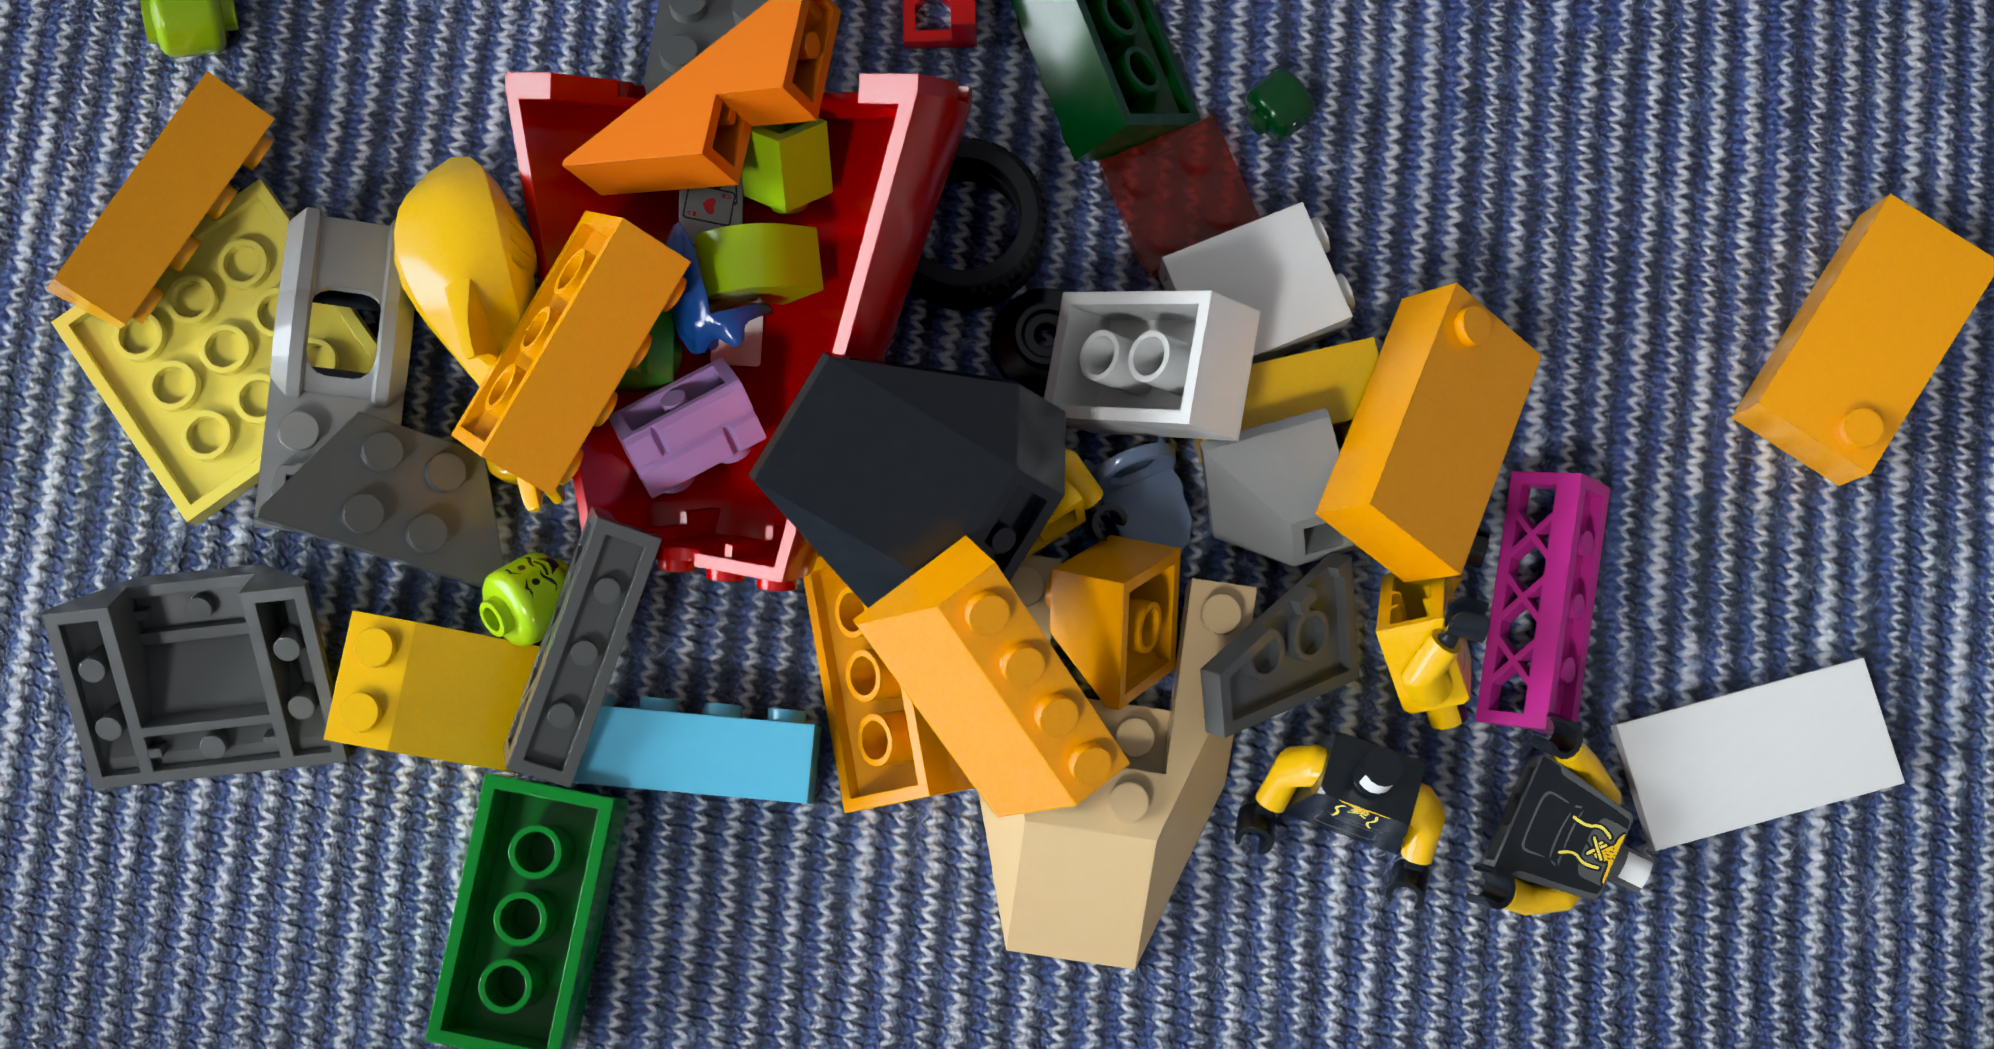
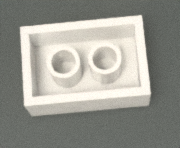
[1044,290,1261,441]

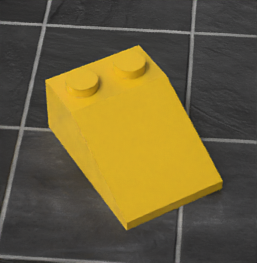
[323,610,540,775]

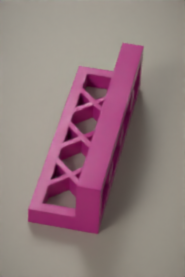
[1475,471,1611,736]

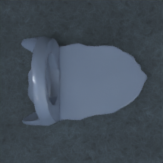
[1083,437,1192,554]

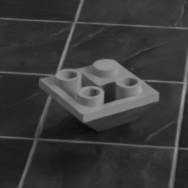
[1199,408,1356,566]

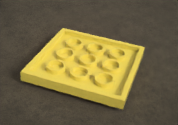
[51,179,378,526]

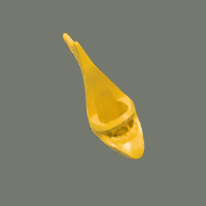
[394,157,566,513]

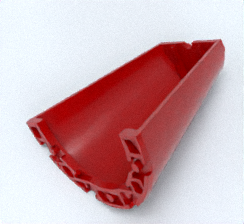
[505,72,972,591]

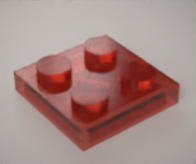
[1099,115,1260,279]

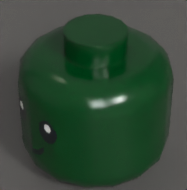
[1245,69,1315,141]

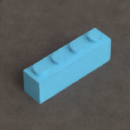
[572,693,821,804]

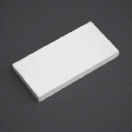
[1610,658,1905,851]

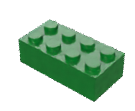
[424,773,630,1049]

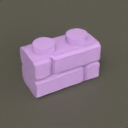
[608,357,767,499]

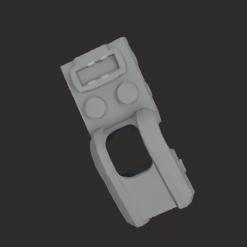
[253,207,415,531]

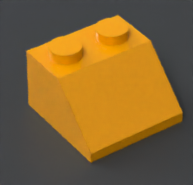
[1045,535,1181,710]

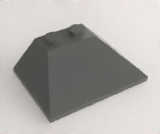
[42,564,350,790]

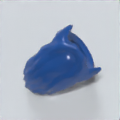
[666,222,773,354]

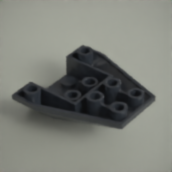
[748,352,1066,608]

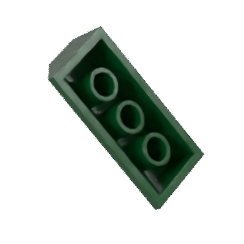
[1011,0,1203,161]

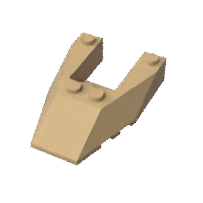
[979,555,1257,970]

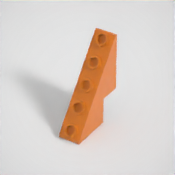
[562,0,841,196]

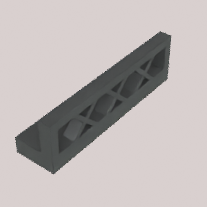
[503,506,662,788]

